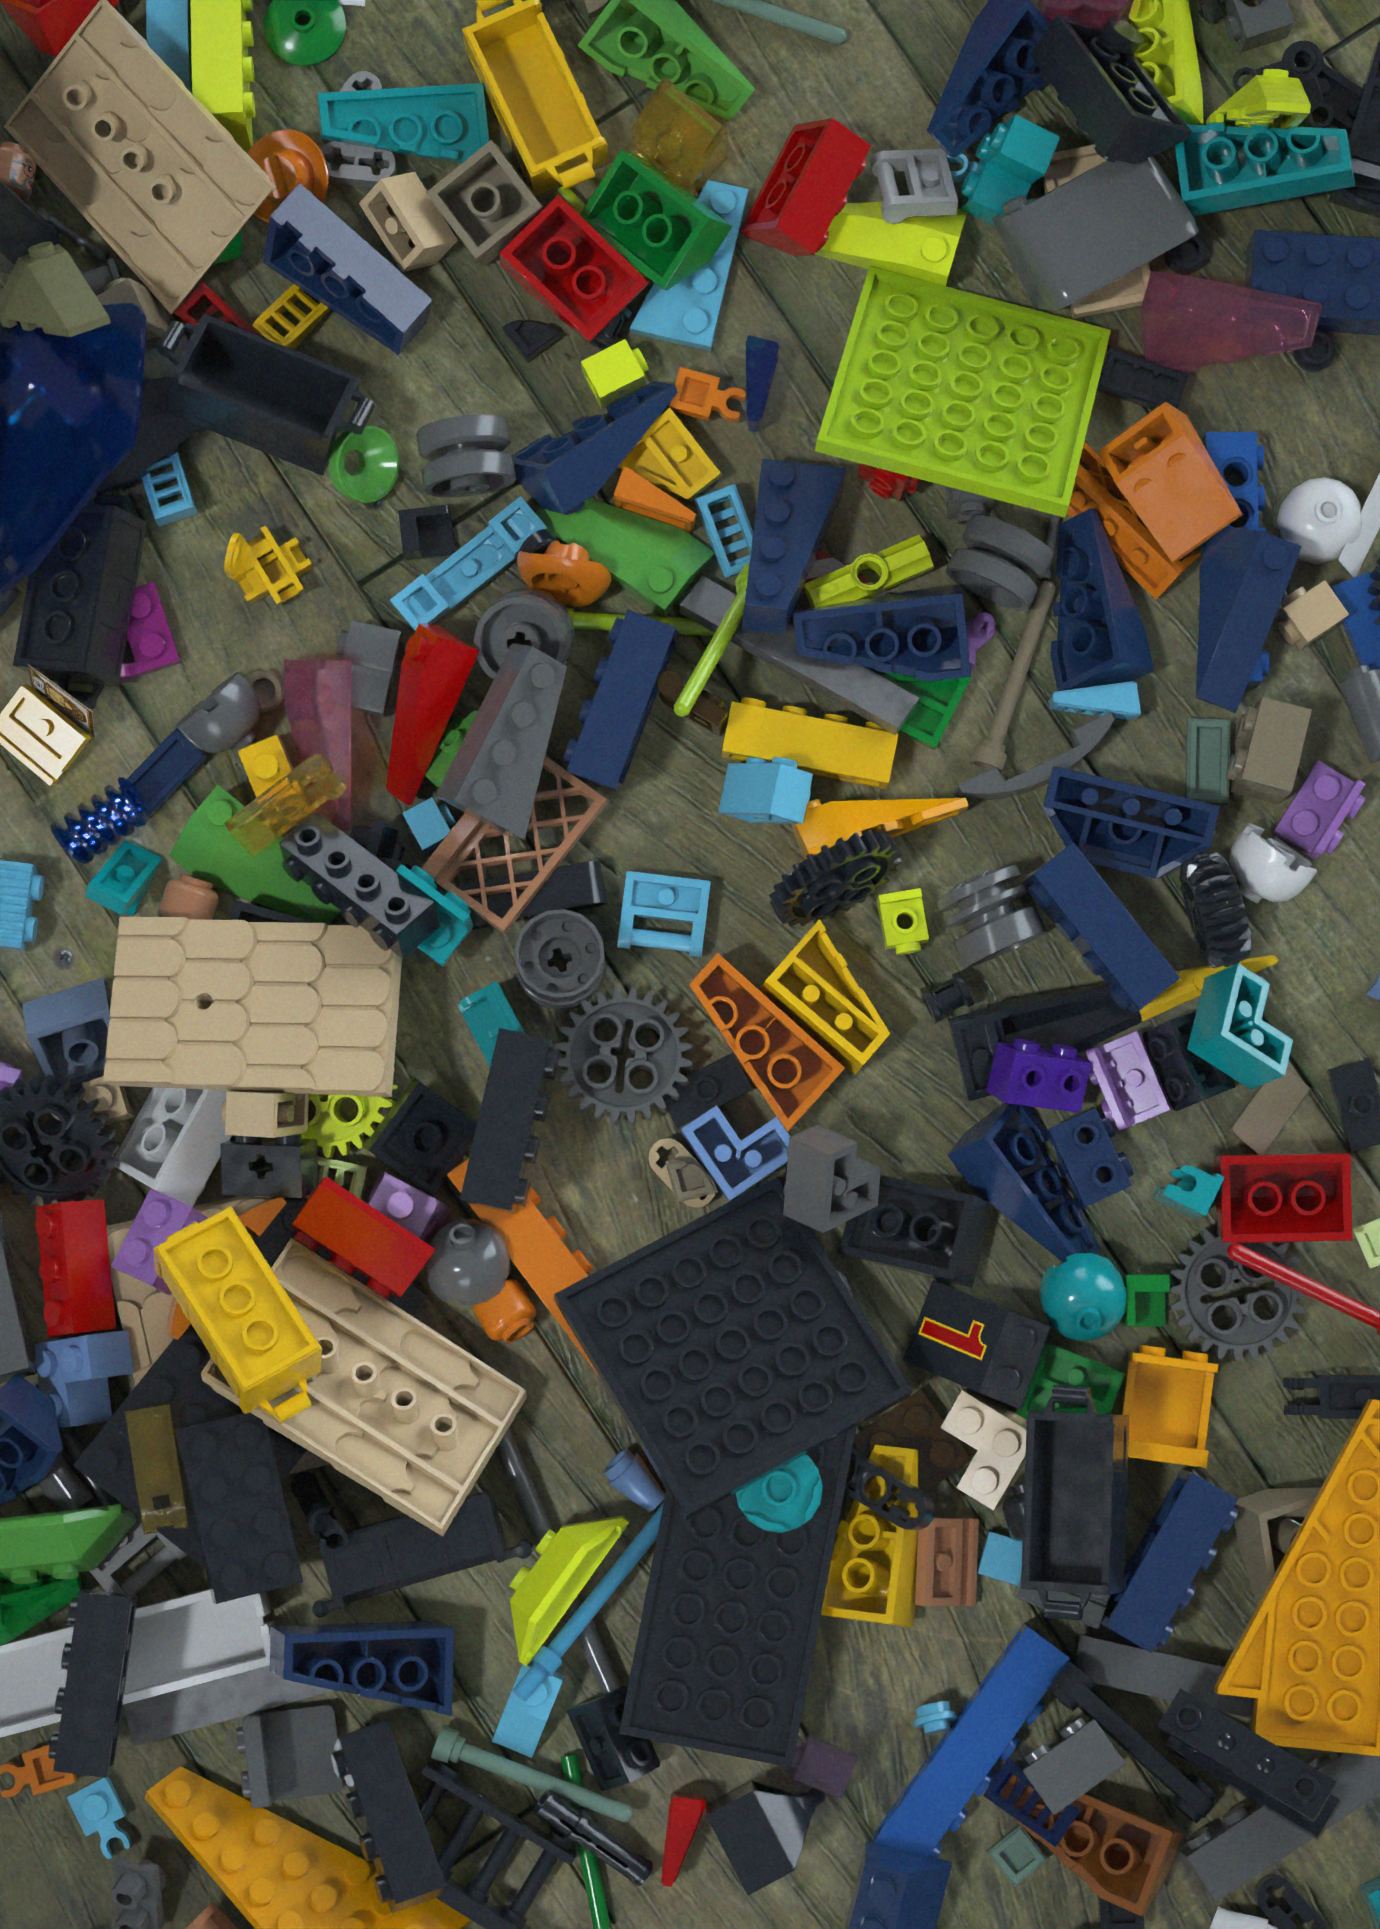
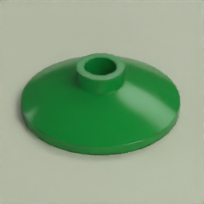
[264,0,346,67]

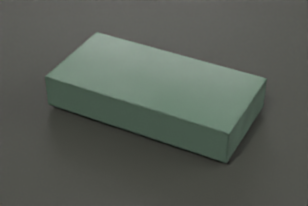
[1185,718,1230,805]

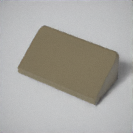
[1226,1068,1311,1154]

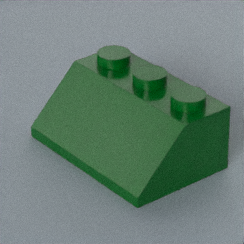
[580,149,733,290]

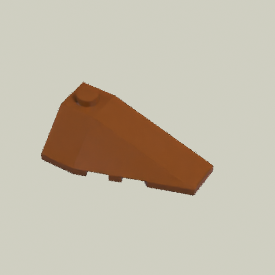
[998,1763,1183,1916]

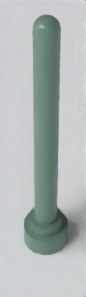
[709,0,847,45]
[431,1725,633,1822]

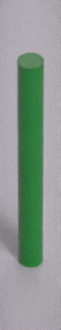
[561,1753,611,1929]

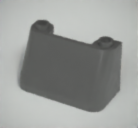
[992,156,1199,310]

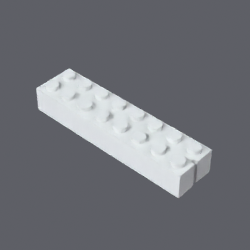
[0,1588,274,1738]

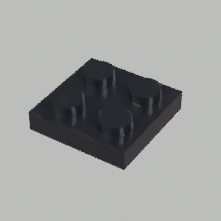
[363,1077,477,1197]

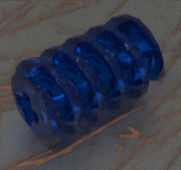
[50,777,148,864]

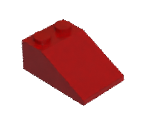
[499,194,648,343]

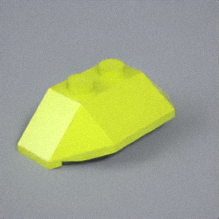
[509,1515,630,1667]

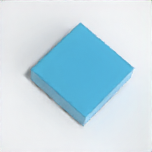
[977,1531,1023,1586]

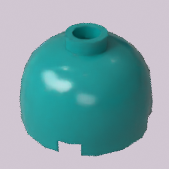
[1040,1253,1126,1341]

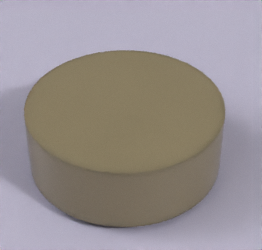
[247,670,286,714]

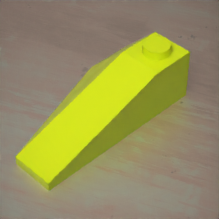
[1129,0,1204,125]
[1206,69,1311,129]
[815,202,967,286]

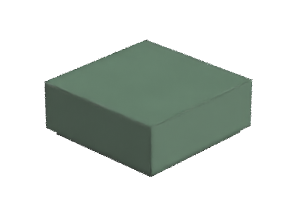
[986,1824,1048,1887]

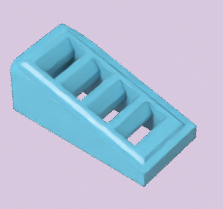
[142,452,199,527]
[693,484,753,578]
[1048,681,1141,721]

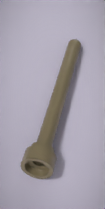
[970,580,1056,773]

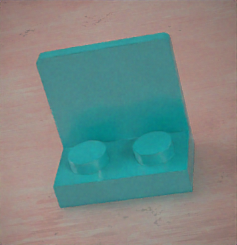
[396,864,474,967]

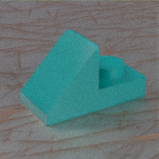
[85,839,163,916]

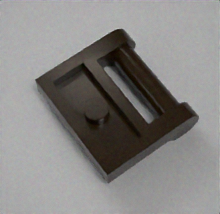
[657,670,728,737]

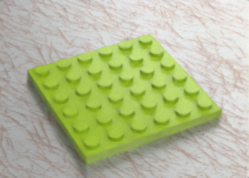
[814,266,1111,518]

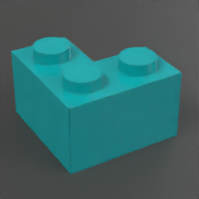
[959,115,1060,227]
[1187,963,1293,1090]

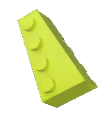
[191,0,255,153]

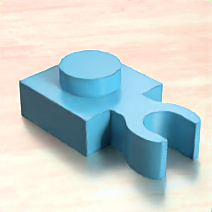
[66,1776,132,1859]

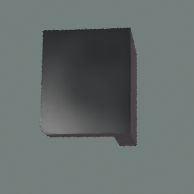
[398,505,455,560]

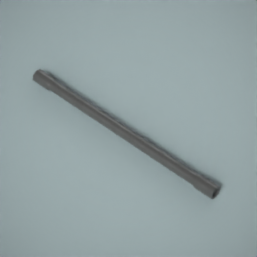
[482,1361,622,1696]

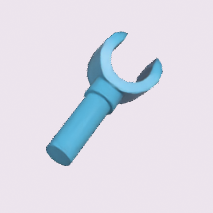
[947,153,979,183]

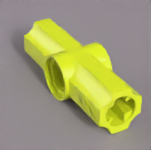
[803,534,934,608]

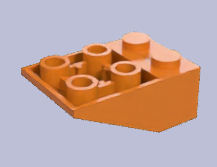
[1098,402,1243,563]

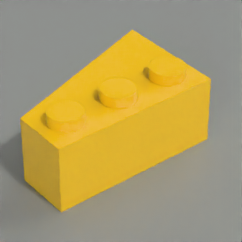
[760,919,890,1075]

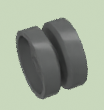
[416,414,516,498]
[945,515,1054,611]
[474,588,575,680]

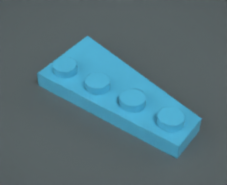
[630,180,748,351]

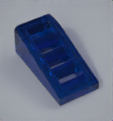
[746,335,779,433]
[983,1757,1080,1847]

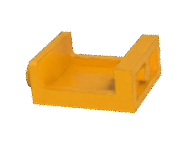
[1121,1345,1219,1468]

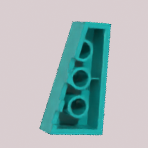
[1175,122,1355,216]

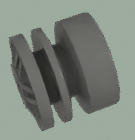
[935,865,1047,969]
[514,909,605,1010]

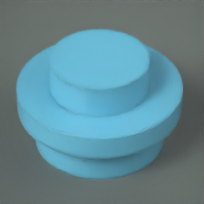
[913,1701,957,1735]

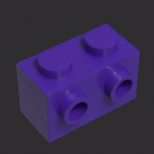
[986,1038,1092,1113]

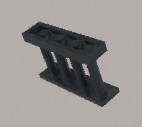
[1158,1688,1341,1841]
[418,1761,577,1929]

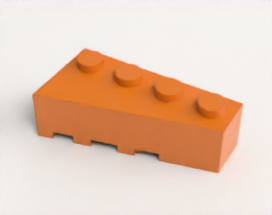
[689,953,845,1133]

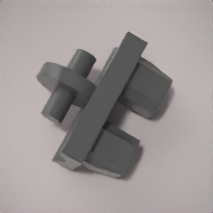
[111,1856,166,1929]

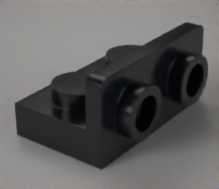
[1142,1011,1236,1111]
[567,1686,660,1791]

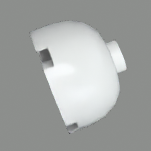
[1277,477,1362,564]
[1229,823,1317,903]

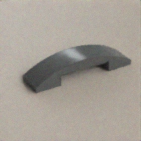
[955,712,1115,800]

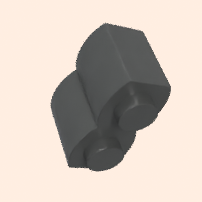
[328,621,403,717]

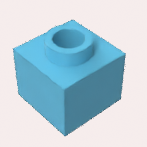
[402,797,456,856]

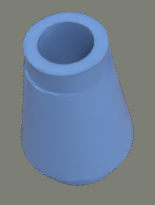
[603,1448,665,1512]

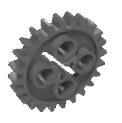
[555,987,694,1126]
[1168,1224,1307,1362]

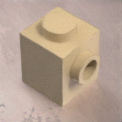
[1277,580,1349,650]

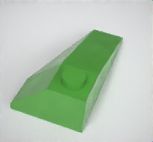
[577,0,755,121]

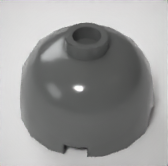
[176,672,261,753]
[424,1218,512,1306]

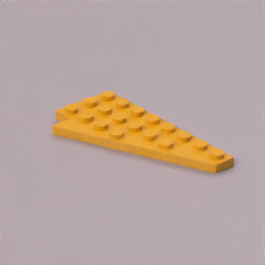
[1214,1399,1380,1757]
[144,1766,472,1929]

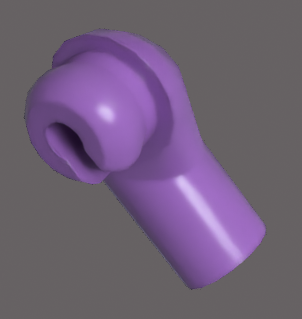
[966,612,996,672]

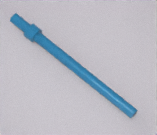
[513,1504,663,1701]

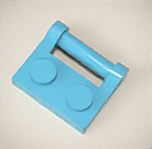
[617,871,711,958]

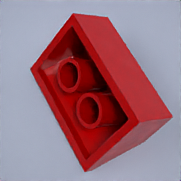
[739,118,871,257]
[1213,1153,1353,1243]
[289,1176,435,1300]
[35,1199,116,1337]

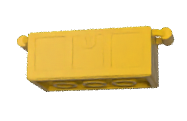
[462,0,609,196]
[153,1206,322,1424]

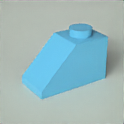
[492,1661,565,1758]

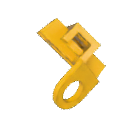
[224,525,312,606]

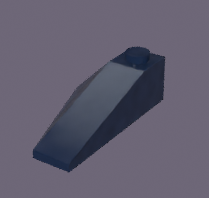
[927,0,1050,158]
[511,381,678,515]
[1050,508,1154,691]
[1196,527,1302,713]
[793,585,971,682]
[948,1103,1100,1263]
[0,1373,63,1505]

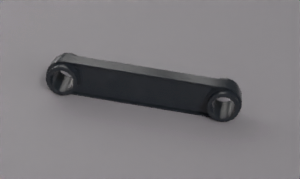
[1046,1662,1219,1824]

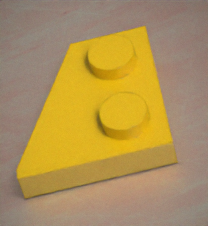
[618,408,723,501]

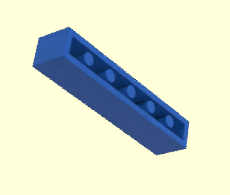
[872,1623,1070,1858]

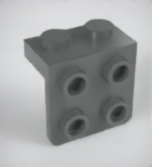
[236,1704,344,1808]

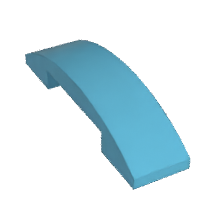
[146,0,192,93]
[390,496,547,631]

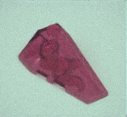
[1140,271,1322,372]
[284,658,351,830]

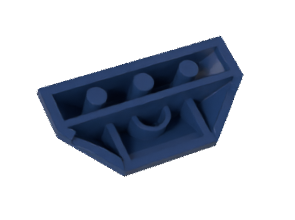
[1043,766,1220,879]

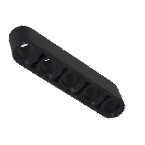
[435,861,608,930]

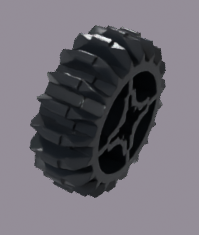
[1179,852,1252,968]

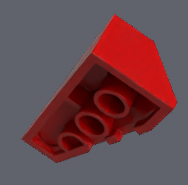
[0,0,120,57]
[386,623,479,806]

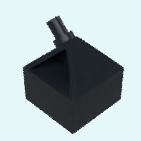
[706,1780,826,1896]

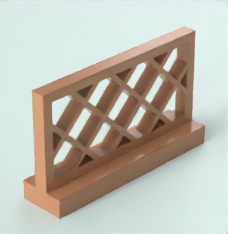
[421,756,607,934]

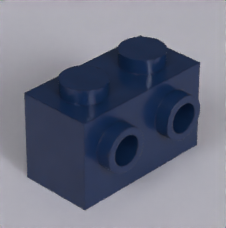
[1045,1108,1134,1208]

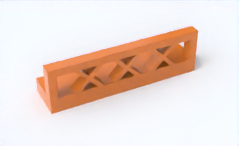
[1067,441,1201,600]

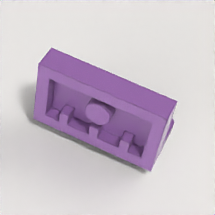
[1272,760,1365,860]

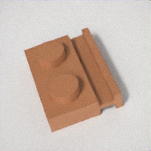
[915,1517,979,1606]

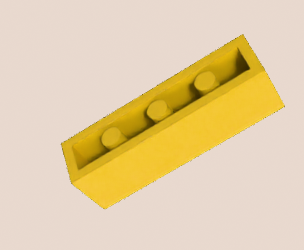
[722,698,898,790]

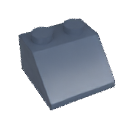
[22,977,112,1092]

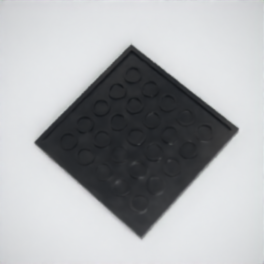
[554,1177,912,1521]

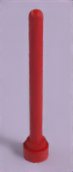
[1227,1243,1380,1335]

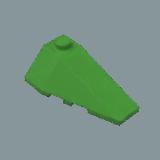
[536,498,715,617]
[169,785,341,925]

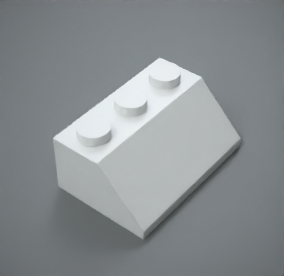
[114,1087,232,1207]

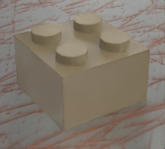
[426,140,545,266]
[1226,697,1312,804]

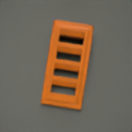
[614,466,696,532]

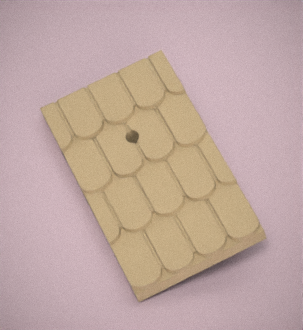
[4,0,275,314]
[103,917,402,1097]
[201,1238,527,1536]

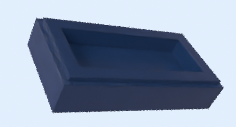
[118,728,209,819]

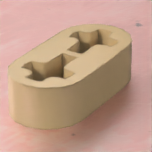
[648,1138,715,1209]

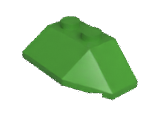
[0,1504,136,1584]

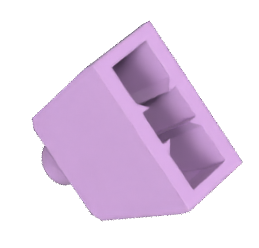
[365,1171,453,1244]

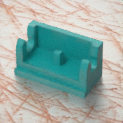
[457,980,525,1067]
[1152,1166,1225,1219]

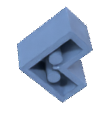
[681,1105,790,1202]
[34,1330,134,1428]

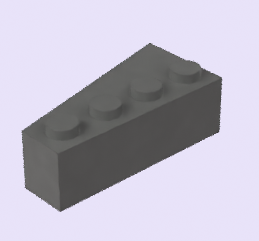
[435,644,567,840]

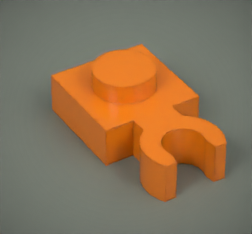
[669,367,746,423]
[0,1744,78,1798]

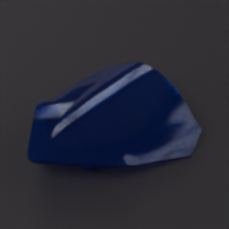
[0,303,146,595]

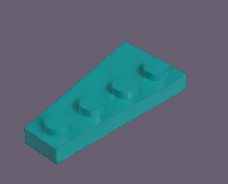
[316,83,489,164]

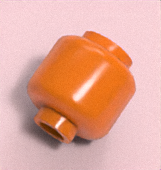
[472,1279,536,1344]

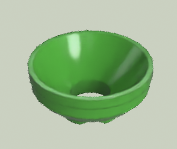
[329,426,399,503]

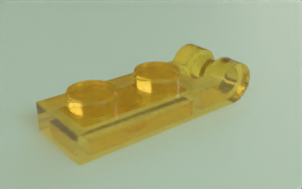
[224,754,347,857]
[125,1404,188,1534]

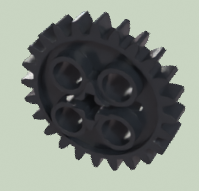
[769,830,902,927]
[0,1075,119,1205]

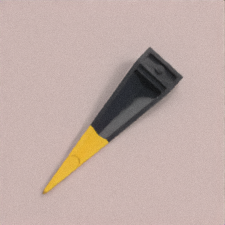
[947,955,1279,1101]

